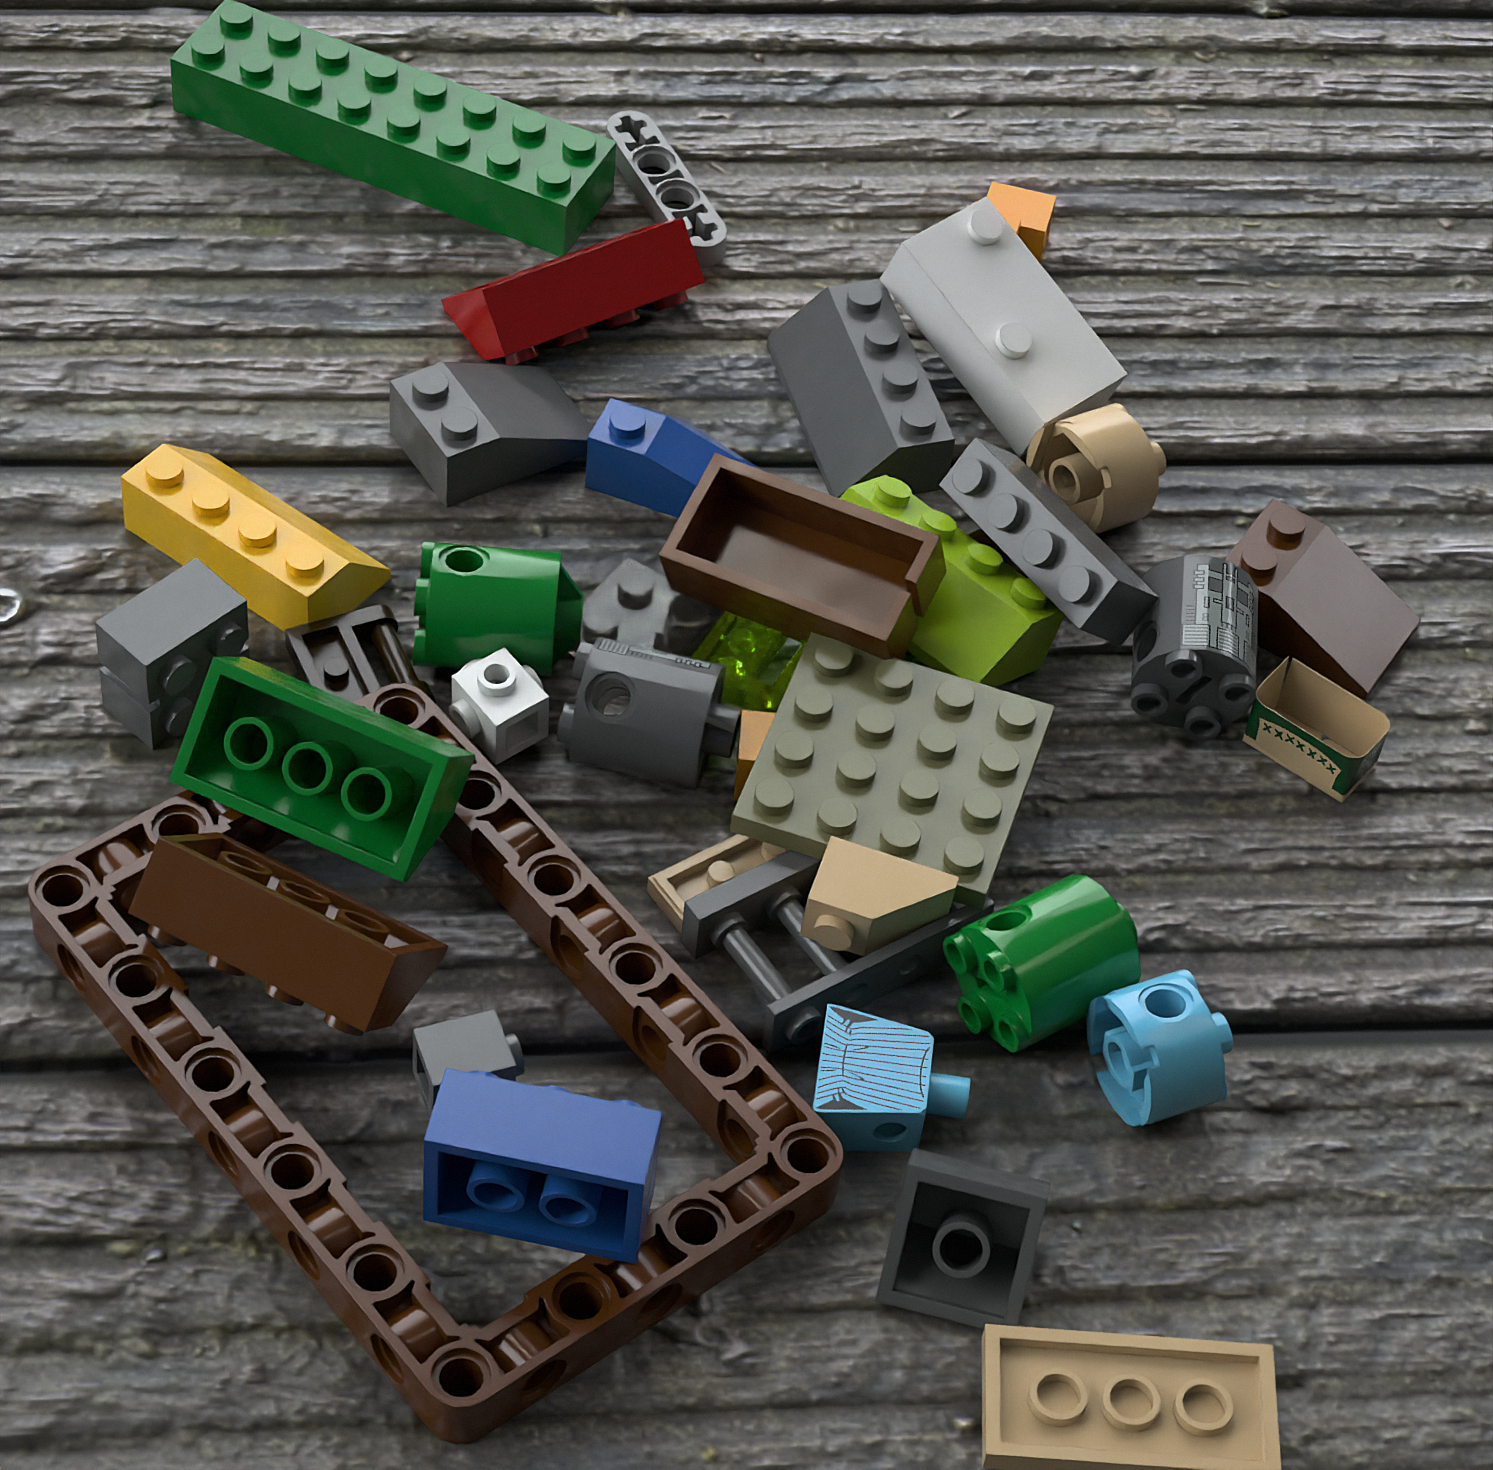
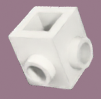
[448,647,549,765]

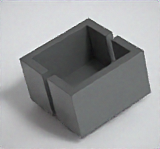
[95,558,250,750]

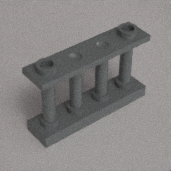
[680,850,995,1054]

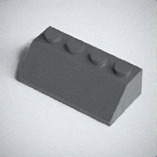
[767,279,955,498]

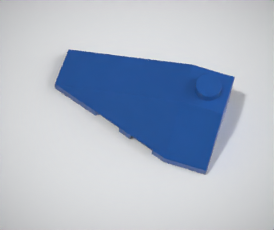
[585,398,764,518]

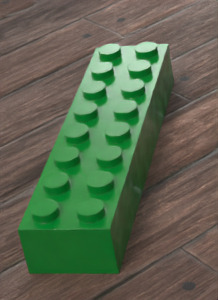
[170,0,617,256]

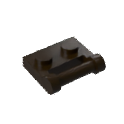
[285,605,436,704]

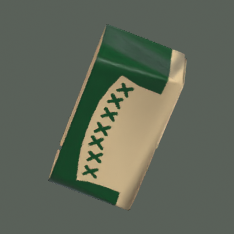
[1242,656,1390,803]

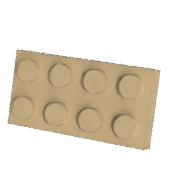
[982,1324,1282,1470]

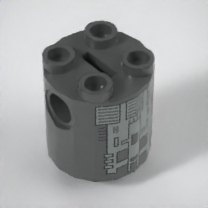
[1131,555,1258,739]
[557,637,742,790]

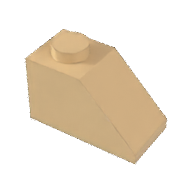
[799,836,959,956]

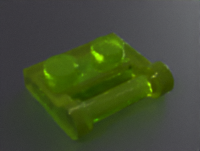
[691,611,807,713]

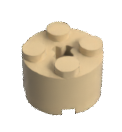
[1026,403,1166,535]

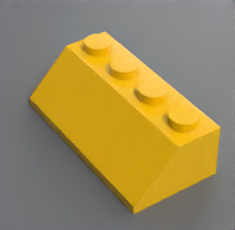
[120,443,391,632]

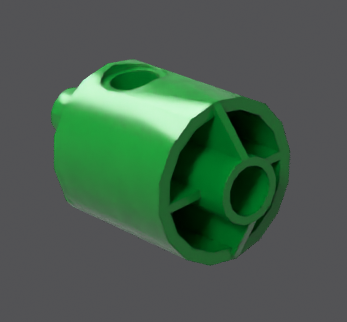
[413,541,584,677]
[943,874,1141,1052]

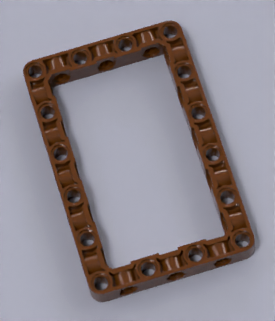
[28,684,844,1444]

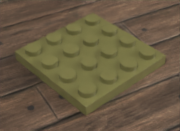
[730,632,1055,910]

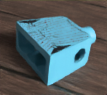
[812,1004,970,1151]

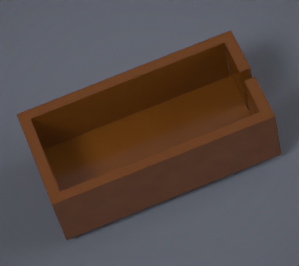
[659,453,947,660]

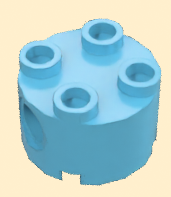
[1086,969,1233,1126]

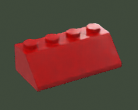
[441,217,705,365]

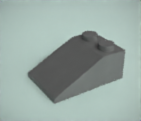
[390,362,593,508]

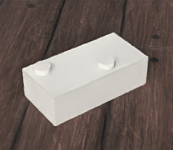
[880,196,1128,457]

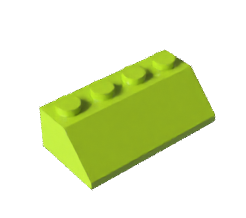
[839,475,1065,688]

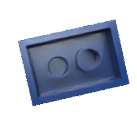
[423,1068,662,1264]

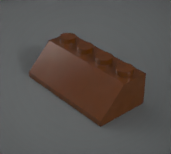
[128,832,448,1036]

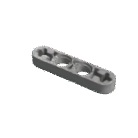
[606,110,727,268]

